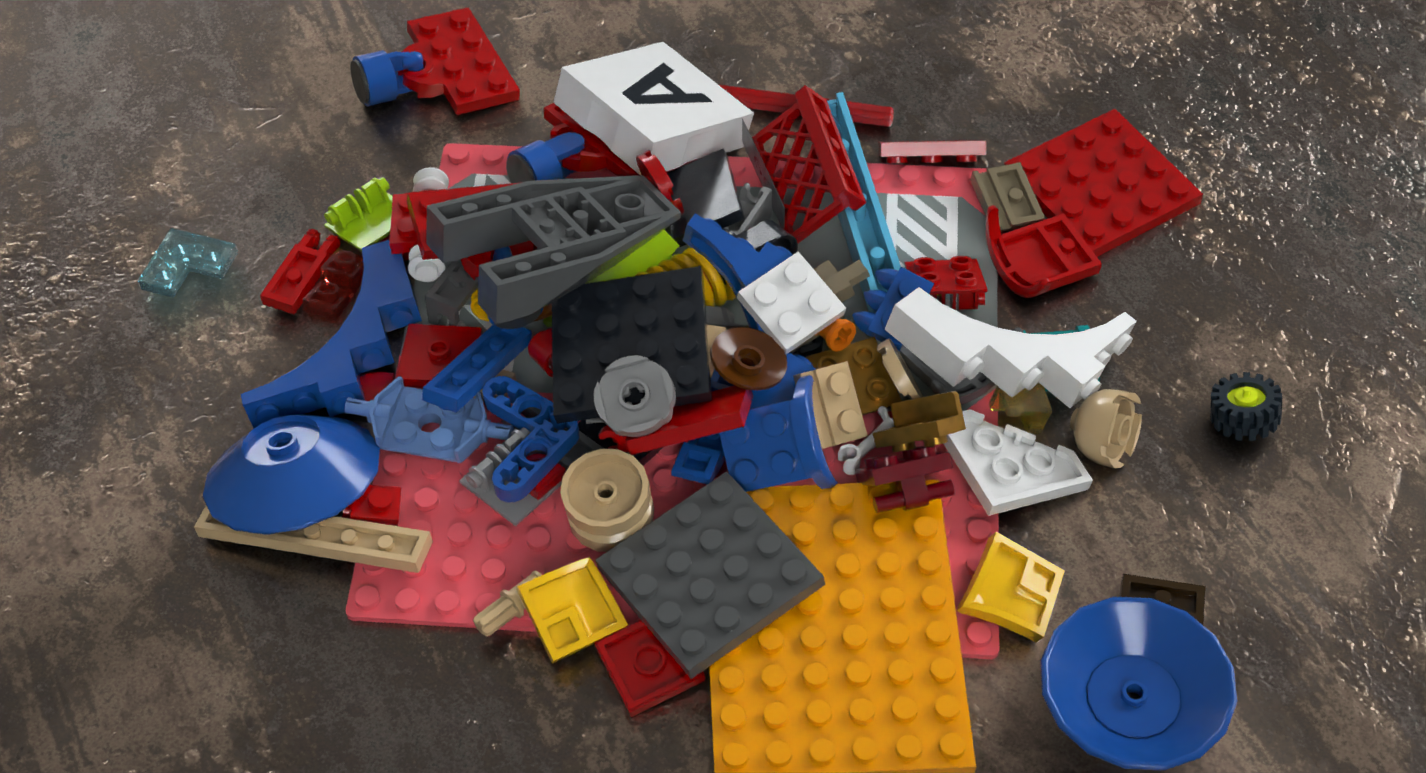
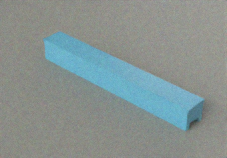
[827,92,901,313]

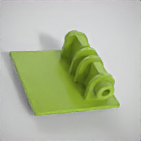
[324,177,393,252]

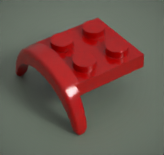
[986,205,1102,298]

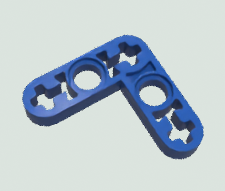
[482,376,579,502]

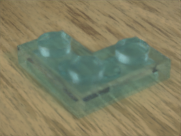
[138,228,238,298]

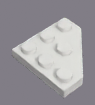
[943,409,1093,516]

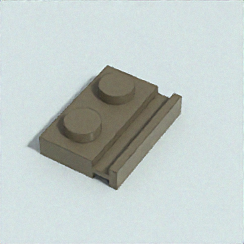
[970,163,1045,232]

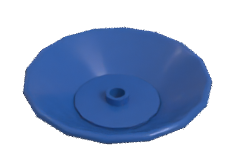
[203,415,380,535]
[1040,597,1237,771]

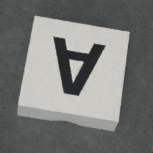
[553,42,754,175]

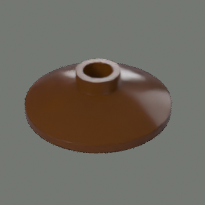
[710,327,787,391]

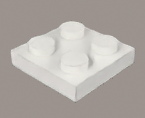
[737,251,846,355]

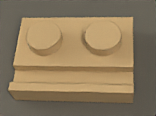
[793,361,868,449]

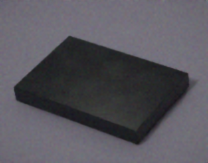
[667,148,745,248]

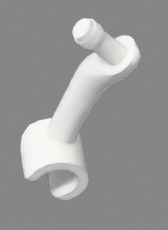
[838,406,895,475]

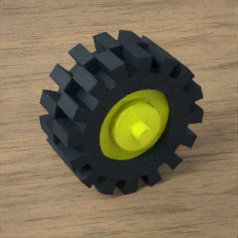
[1210,372,1282,441]

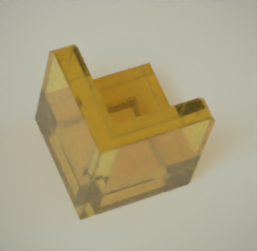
[989,382,1052,435]

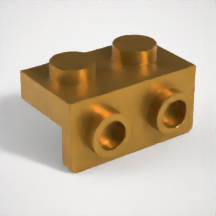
[873,391,966,452]

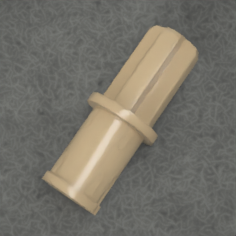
[473,570,541,637]

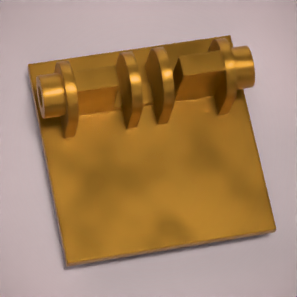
[805,337,902,415]

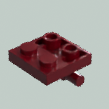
[855,446,955,513]

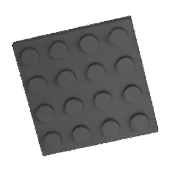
[595,471,825,679]

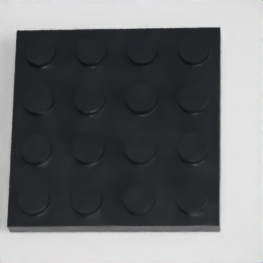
[552,266,712,424]

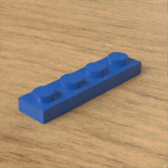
[422,325,532,413]

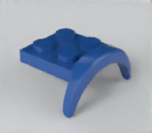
[719,375,838,492]

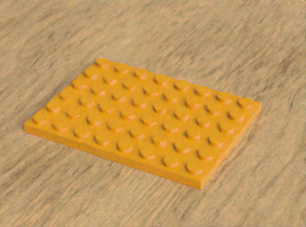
[709,480,976,773]

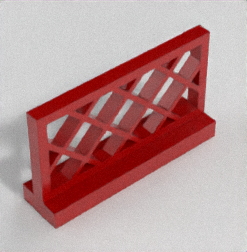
[752,85,866,244]

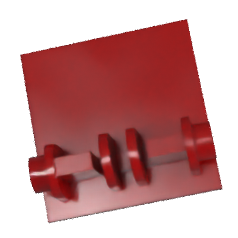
[904,256,988,310]

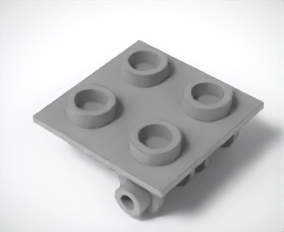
[459,428,562,526]

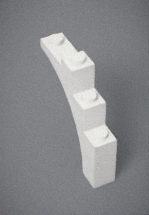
[885,287,1137,408]

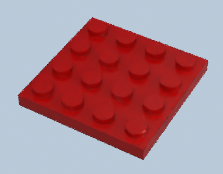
[1004,109,1203,257]

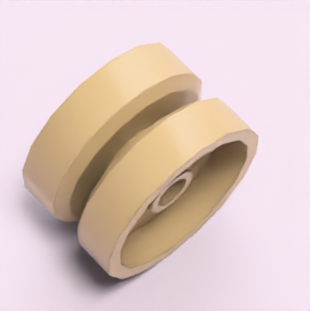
[560,449,654,552]

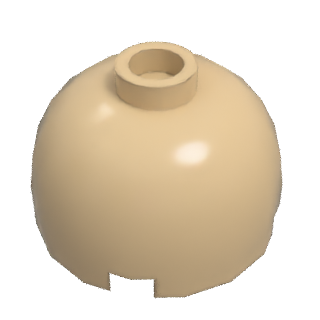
[1070,389,1142,468]

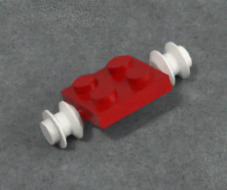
[389,167,449,282]

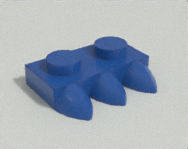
[852,267,934,351]

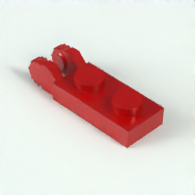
[260,229,340,315]

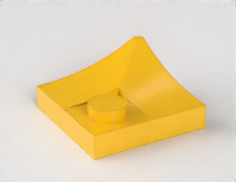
[956,532,1065,643]
[517,557,628,663]

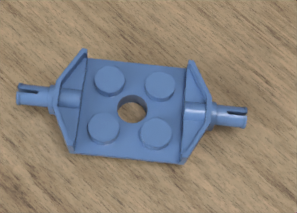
[345,376,513,463]

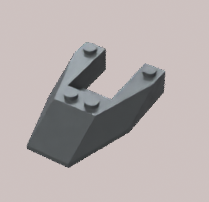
[426,175,681,324]

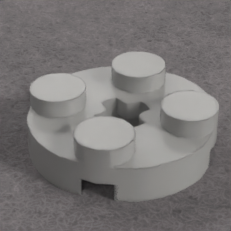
[594,355,676,437]

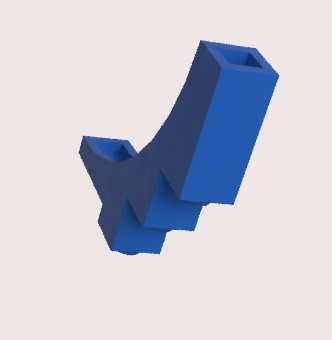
[683,213,816,409]
[241,240,422,428]

